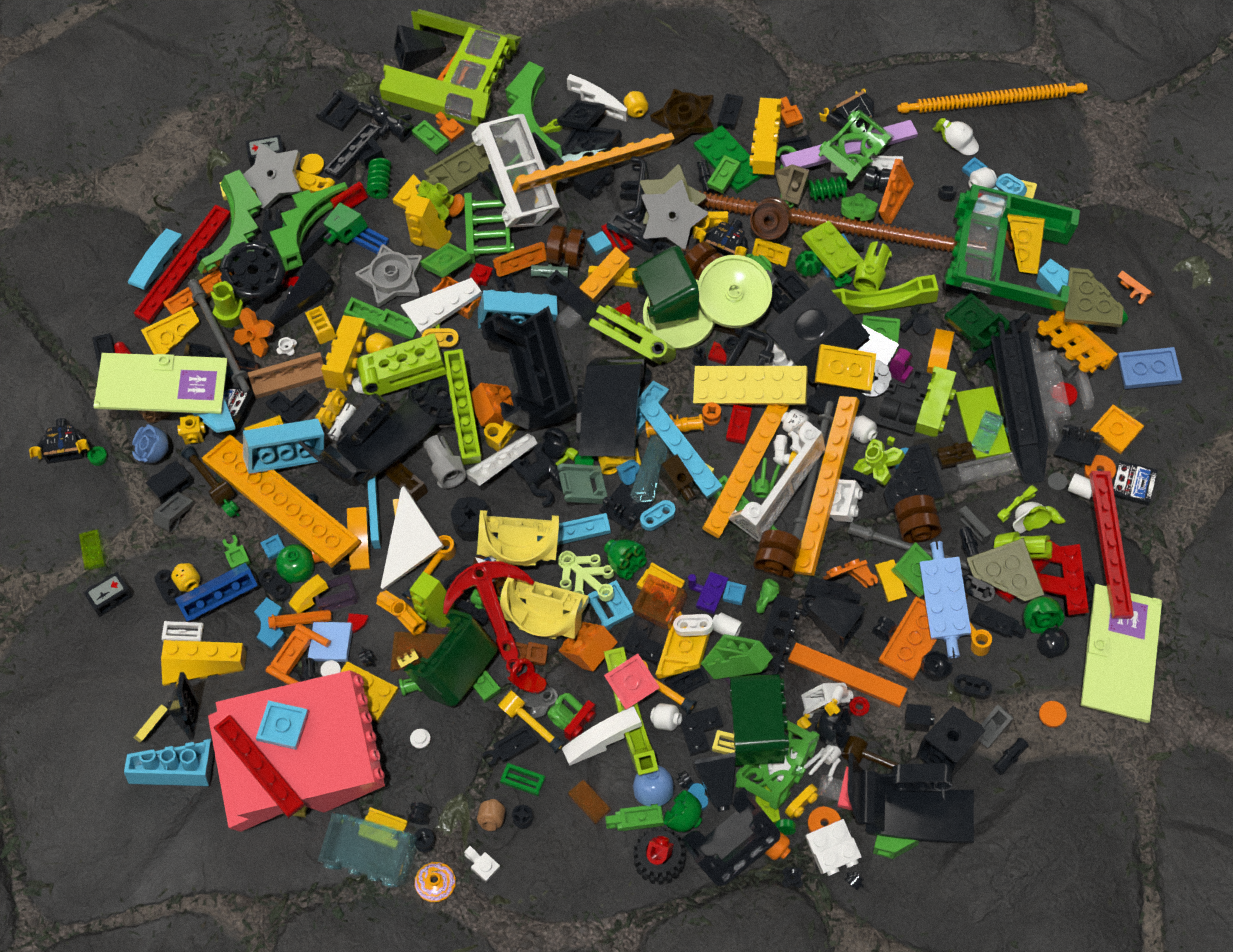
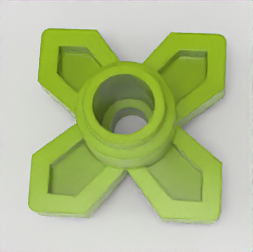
[417,180,454,221]
[853,439,905,485]

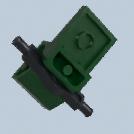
[944,293,1031,373]

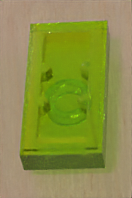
[79,529,105,570]

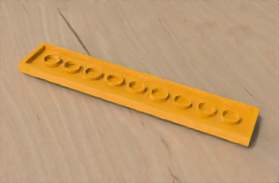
[202,435,360,568]

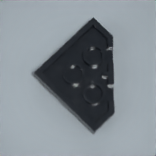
[883,442,945,512]

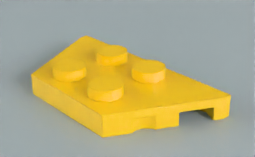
[656,610,710,679]

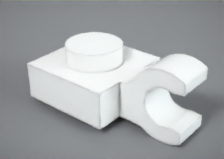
[464,846,500,883]

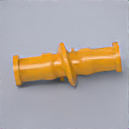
[645,414,704,438]

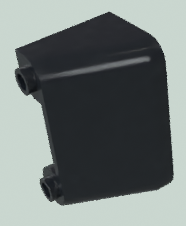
[681,787,780,886]

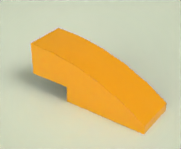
[927,329,954,374]
[347,507,370,571]

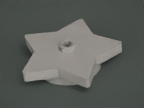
[243,144,302,210]
[641,180,708,249]
[355,244,423,307]

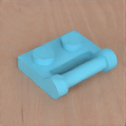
[587,580,635,630]

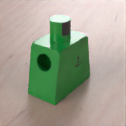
[323,203,368,245]

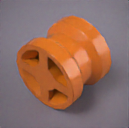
[702,402,721,426]

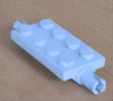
[920,541,971,659]

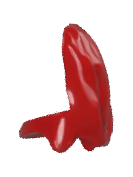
[507,658,547,694]

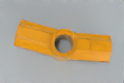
[376,590,426,636]

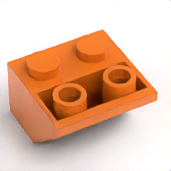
[470,383,513,427]
[558,622,617,671]

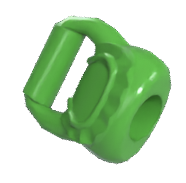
[756,578,780,613]
[547,693,583,730]

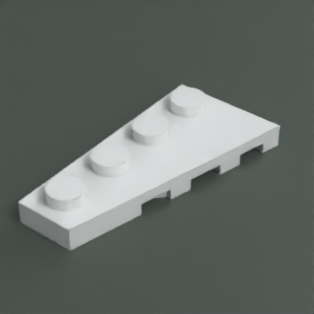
[401,278,482,335]
[466,434,537,486]

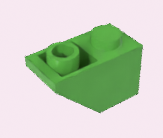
[873,835,919,859]

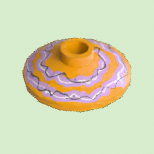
[415,862,456,902]

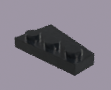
[561,127,622,154]

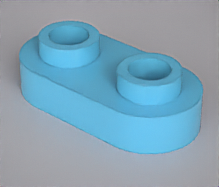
[996,173,1027,196]
[640,500,676,531]

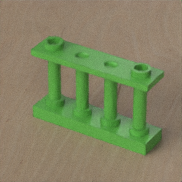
[464,193,515,264]

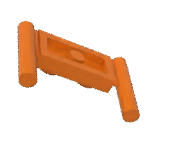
[266,623,331,685]

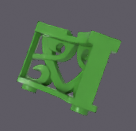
[818,110,894,182]
[736,720,820,810]

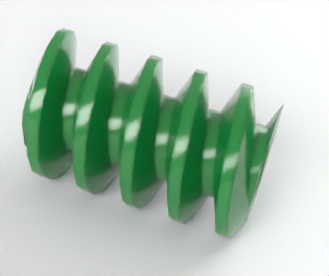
[366,158,391,199]
[808,176,847,202]

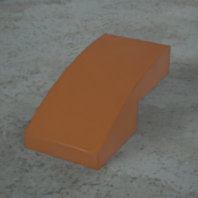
[504,642,548,665]

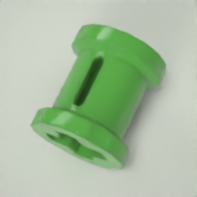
[399,678,422,696]

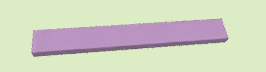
[780,120,918,168]

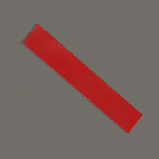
[213,715,305,819]

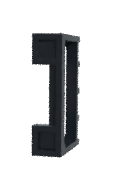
[477,132,564,205]

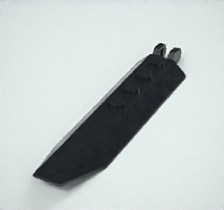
[991,321,1049,484]

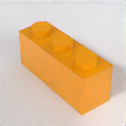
[579,247,631,304]

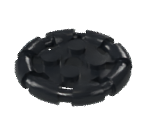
[219,240,286,300]
[408,364,475,425]

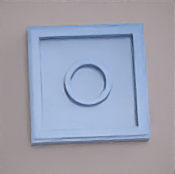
[308,622,353,662]

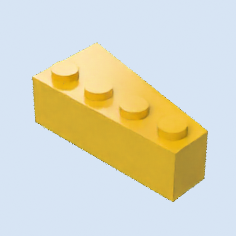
[750,98,781,175]
[321,315,369,391]

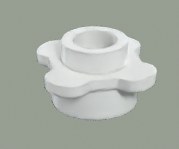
[277,337,297,356]

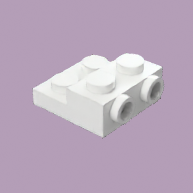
[829,479,863,522]
[805,819,861,876]

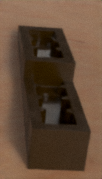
[382,459,428,502]

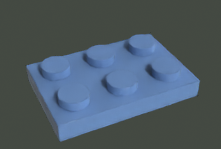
[1117,347,1182,389]

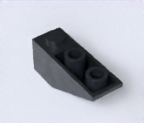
[544,270,598,323]

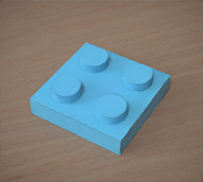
[256,700,308,750]

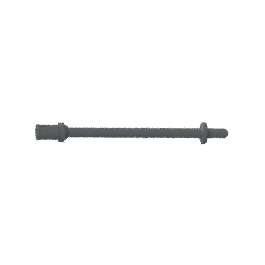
[187,279,249,393]
[792,401,834,541]
[848,522,971,571]

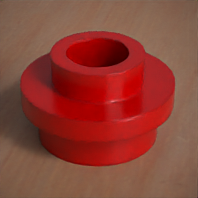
[849,697,870,716]

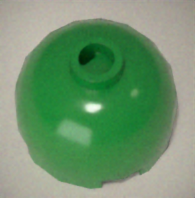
[276,544,315,584]
[1023,596,1065,634]
[663,790,702,832]

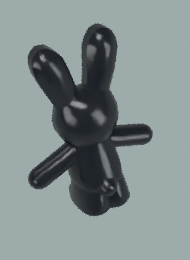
[357,94,414,142]

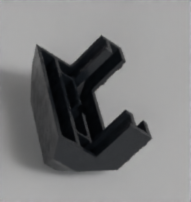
[480,306,577,429]

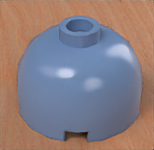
[132,424,169,463]
[633,765,674,806]

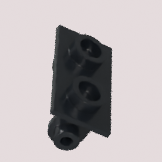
[770,284,793,315]

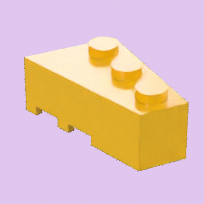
[405,195,452,250]

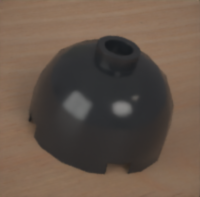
[815,707,851,748]

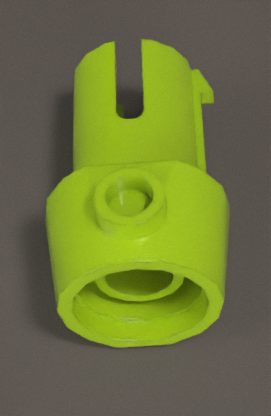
[853,241,892,292]
[211,281,243,328]
[994,531,1052,560]

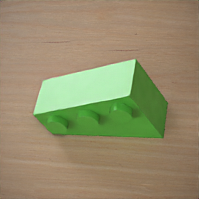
[701,634,773,679]

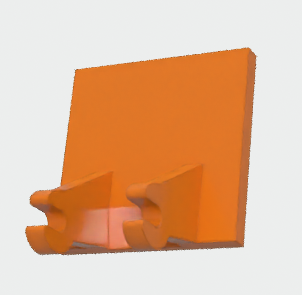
[823,558,878,588]

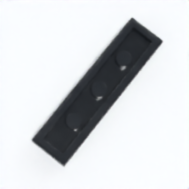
[324,122,381,179]

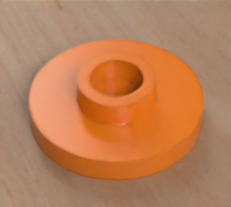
[448,194,465,217]
[1039,701,1067,728]

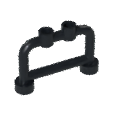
[724,326,775,366]

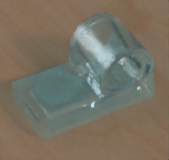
[971,410,1004,454]

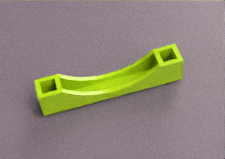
[831,274,939,314]

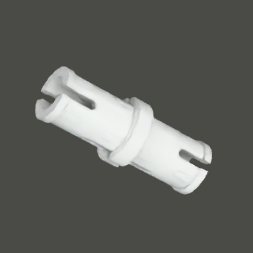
[328,403,356,441]

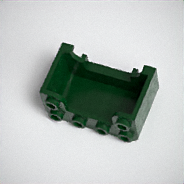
[404,609,498,706]
[730,674,789,765]

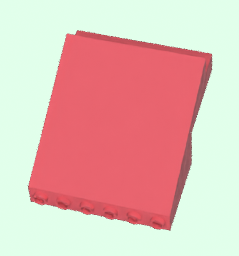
[208,670,385,832]

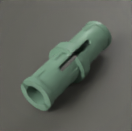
[531,264,568,279]

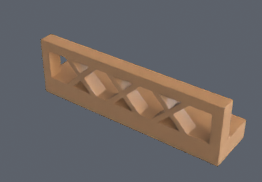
[248,352,324,399]

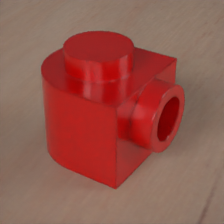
[647,836,674,865]

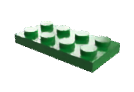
[693,125,765,194]

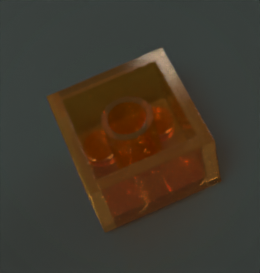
[632,574,687,630]

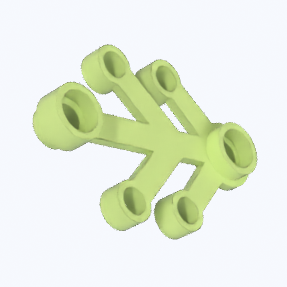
[558,551,614,602]

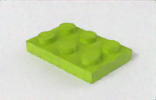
[802,221,864,278]

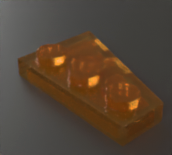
[390,632,446,672]

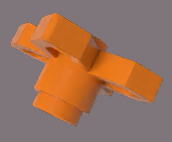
[233,308,275,357]

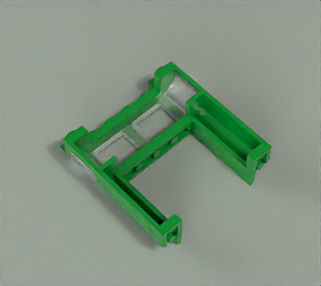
[944,184,1080,312]

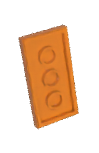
[878,596,938,681]

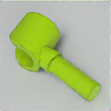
[556,448,579,466]

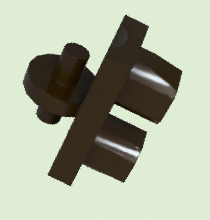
[937,441,976,469]

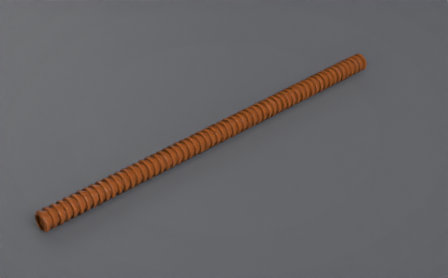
[698,190,987,256]

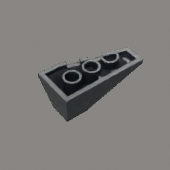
[269,257,333,331]
[184,342,259,378]
[167,672,200,740]

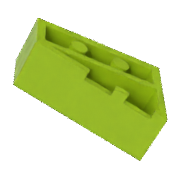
[915,366,956,438]
[409,571,455,633]

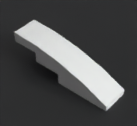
[567,74,628,122]
[562,706,642,766]

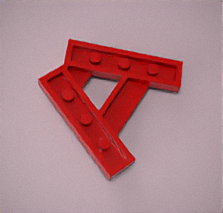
[996,540,1089,615]

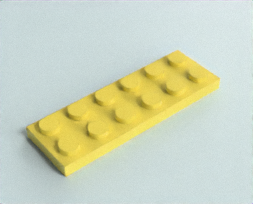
[693,366,808,405]

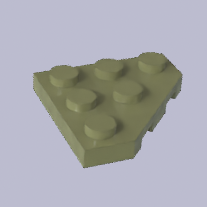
[1064,268,1124,327]
[967,538,1045,601]

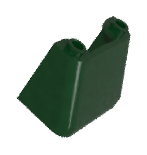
[632,246,699,324]

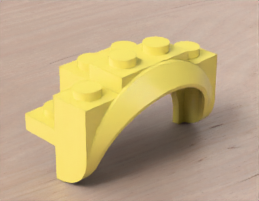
[477,510,559,566]
[500,577,589,639]

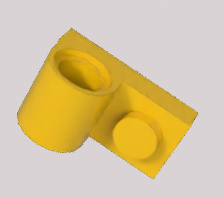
[692,211,728,239]
[484,420,520,452]
[598,448,641,475]

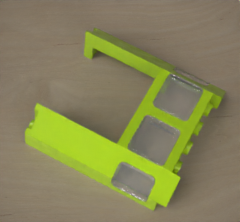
[380,9,522,127]

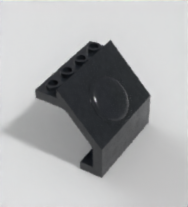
[764,280,870,384]

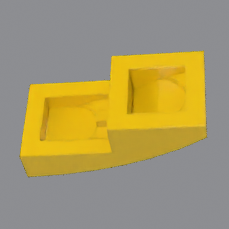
[874,559,907,602]
[289,574,328,613]

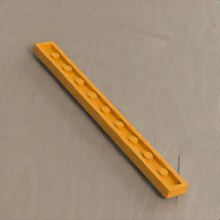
[512,133,675,193]
[794,396,860,576]
[702,405,789,538]

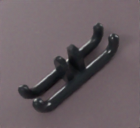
[619,156,649,223]

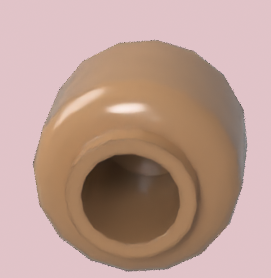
[477,799,506,831]

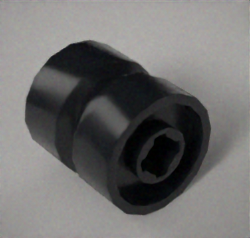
[863,165,892,192]

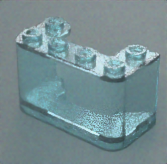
[318,812,417,888]

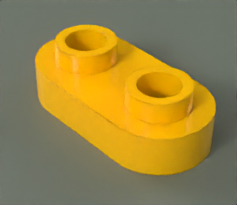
[422,328,459,348]
[785,784,819,819]

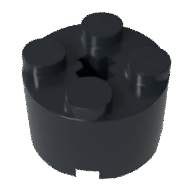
[451,497,490,542]

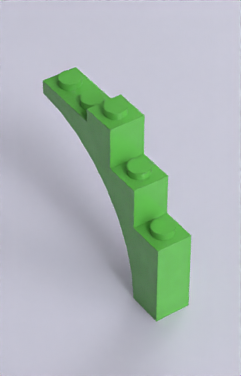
[505,61,562,158]
[198,170,262,274]
[270,182,348,271]

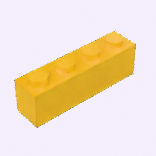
[161,640,247,686]

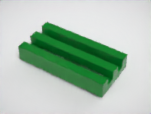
[500,763,546,796]

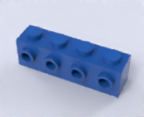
[175,563,258,622]

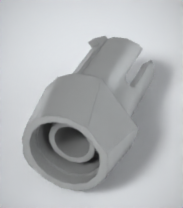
[423,435,466,488]

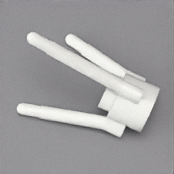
[804,745,841,791]

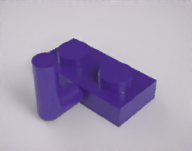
[688,572,729,615]

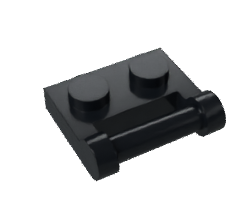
[316,89,360,132]

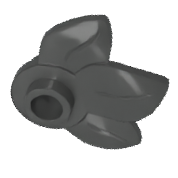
[521,685,559,719]

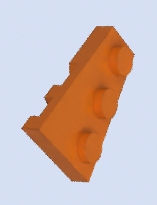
[879,159,914,224]

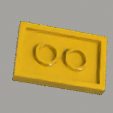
[815,344,876,391]
[341,661,399,723]

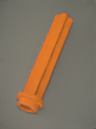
[268,610,332,630]

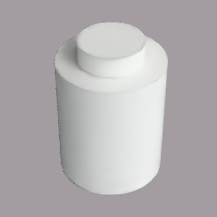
[1068,473,1093,500]
[712,612,743,636]

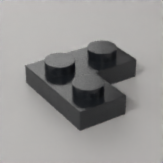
[265,390,319,424]
[621,614,664,665]
[680,706,723,757]

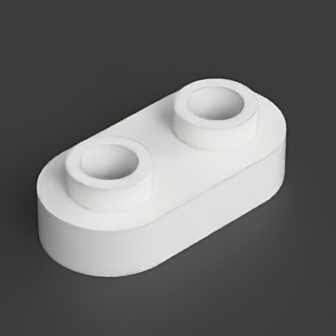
[673,614,714,636]

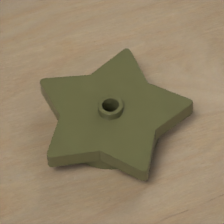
[640,164,707,224]

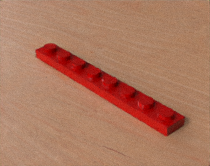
[134,204,231,324]
[1089,471,1134,619]

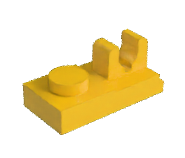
[752,238,792,267]

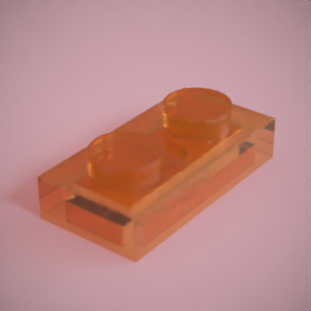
[568,780,611,824]

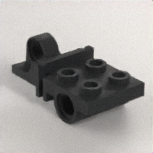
[876,369,932,437]

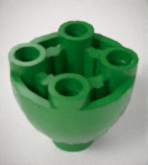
[604,539,647,580]

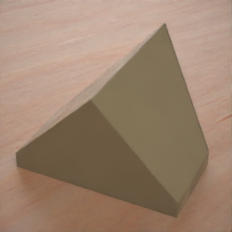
[775,164,810,204]

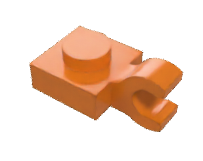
[780,97,803,128]
[435,111,465,143]

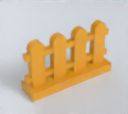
[1037,308,1118,373]

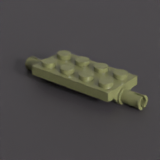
[415,137,510,195]

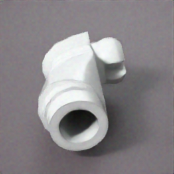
[773,435,790,466]

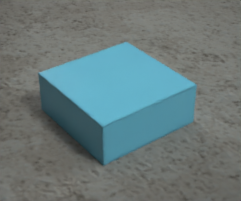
[587,231,612,256]

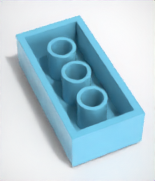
[243,419,324,474]

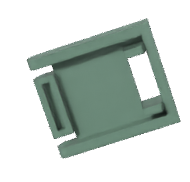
[557,463,607,504]

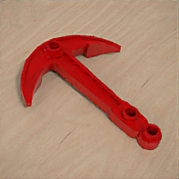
[443,561,535,674]

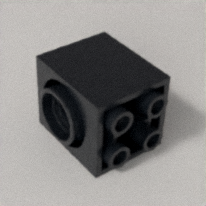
[917,705,986,777]

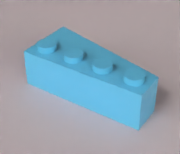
[1036,259,1094,329]
[478,290,557,328]
[124,739,214,786]

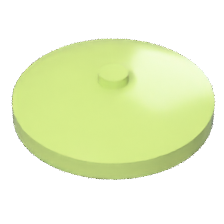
[698,255,772,328]
[643,279,716,350]

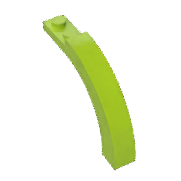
[603,647,658,775]

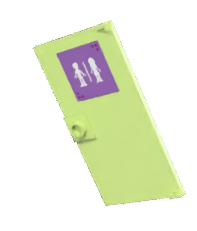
[94,353,227,414]
[1081,584,1162,723]

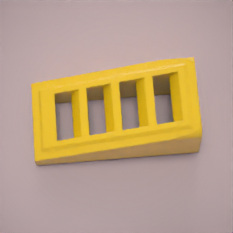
[305,305,336,344]

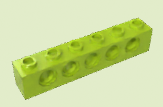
[444,349,481,465]

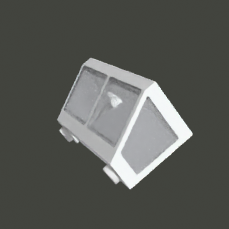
[472,114,560,227]
[728,420,825,542]

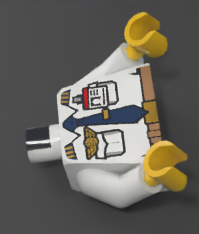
[797,683,853,729]

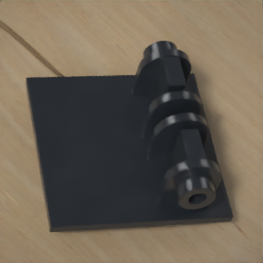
[1054,424,1104,466]
[599,483,653,531]

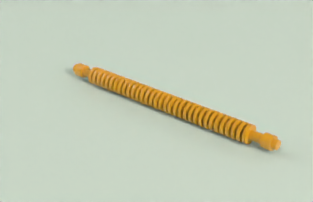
[897,83,1087,113]

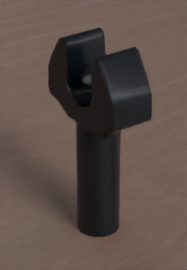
[900,304,929,333]

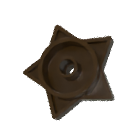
[650,89,714,144]

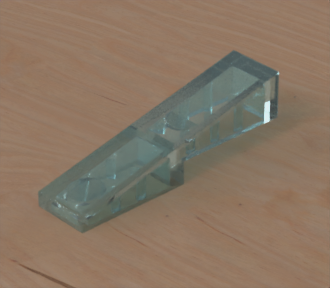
[630,435,668,502]

